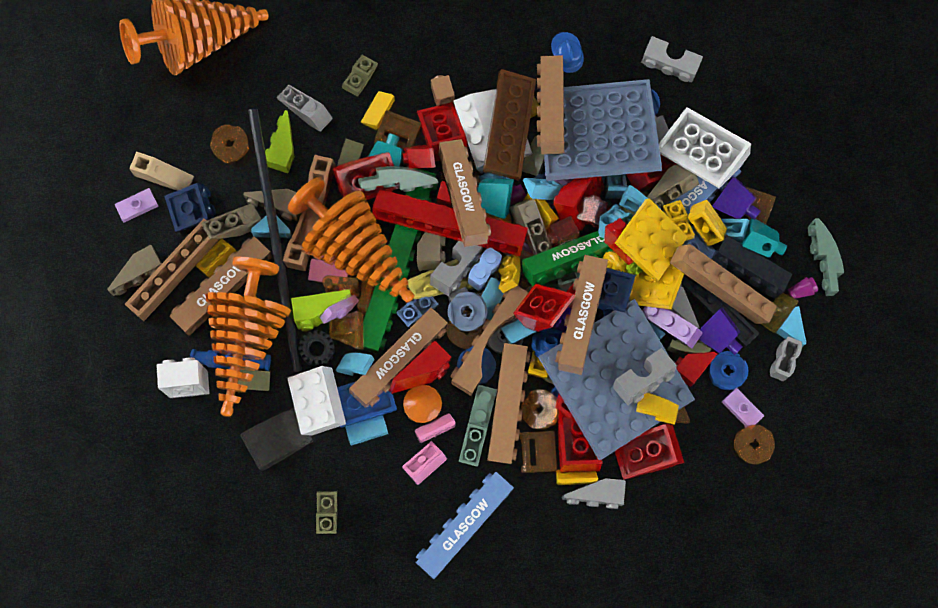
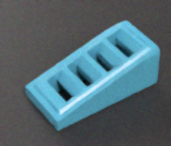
[619,185,661,213]

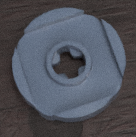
[448,292,487,331]

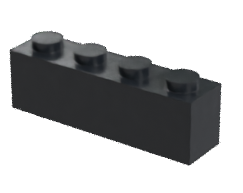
[711,235,792,299]

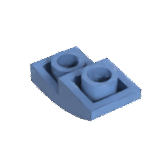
[396,296,439,328]

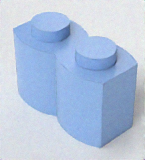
[468,247,502,291]

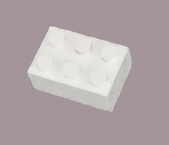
[157,358,209,398]
[288,366,346,435]

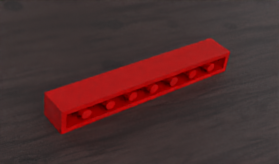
[372,189,528,257]

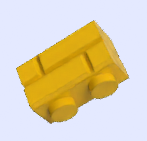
[688,200,727,246]

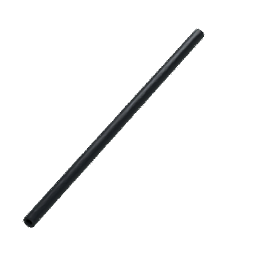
[248,109,303,373]

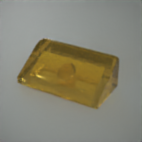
[761,293,799,333]

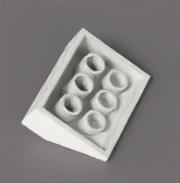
[454,89,533,174]
[659,108,751,188]

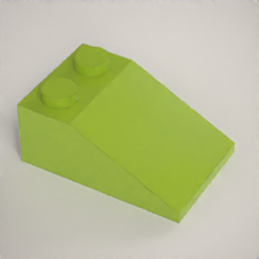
[291,289,351,331]

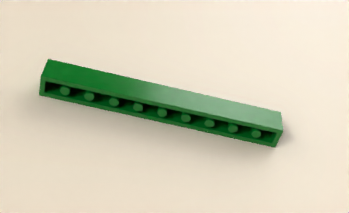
[356,168,439,354]

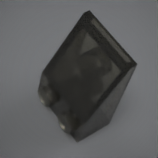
[240,408,314,471]

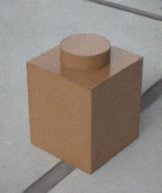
[431,75,455,106]

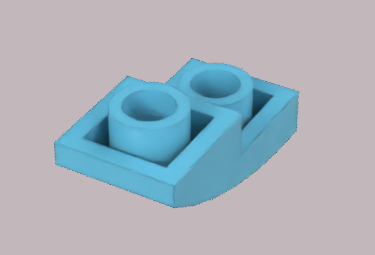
[336,353,374,376]

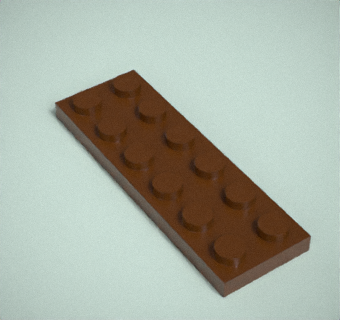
[483,69,536,181]

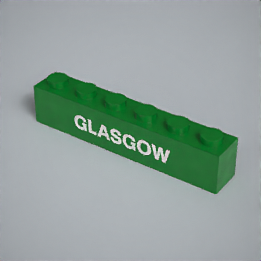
[522,231,613,287]

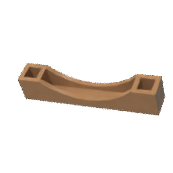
[283,155,336,271]
[450,286,528,396]

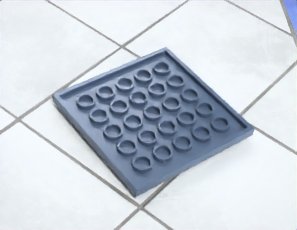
[539,79,662,181]
[538,299,695,460]

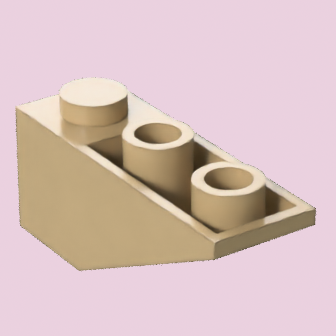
[129,152,194,191]

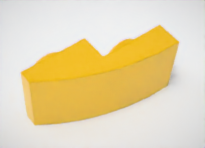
[663,200,695,241]
[498,255,521,293]
[636,393,679,424]

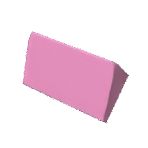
[308,259,348,287]
[415,414,456,443]
[402,441,447,484]

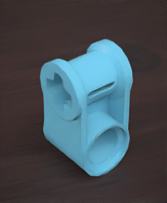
[598,205,633,238]

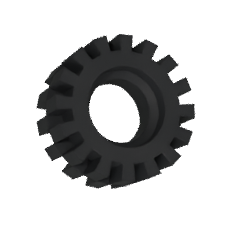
[299,330,335,367]

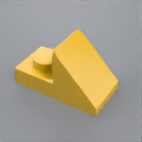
[528,350,548,379]

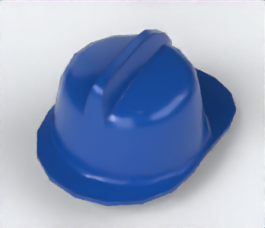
[551,32,584,73]

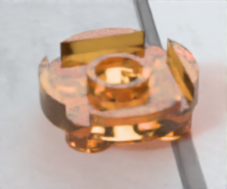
[210,125,249,163]
[446,310,484,349]
[521,389,559,429]
[734,424,775,464]

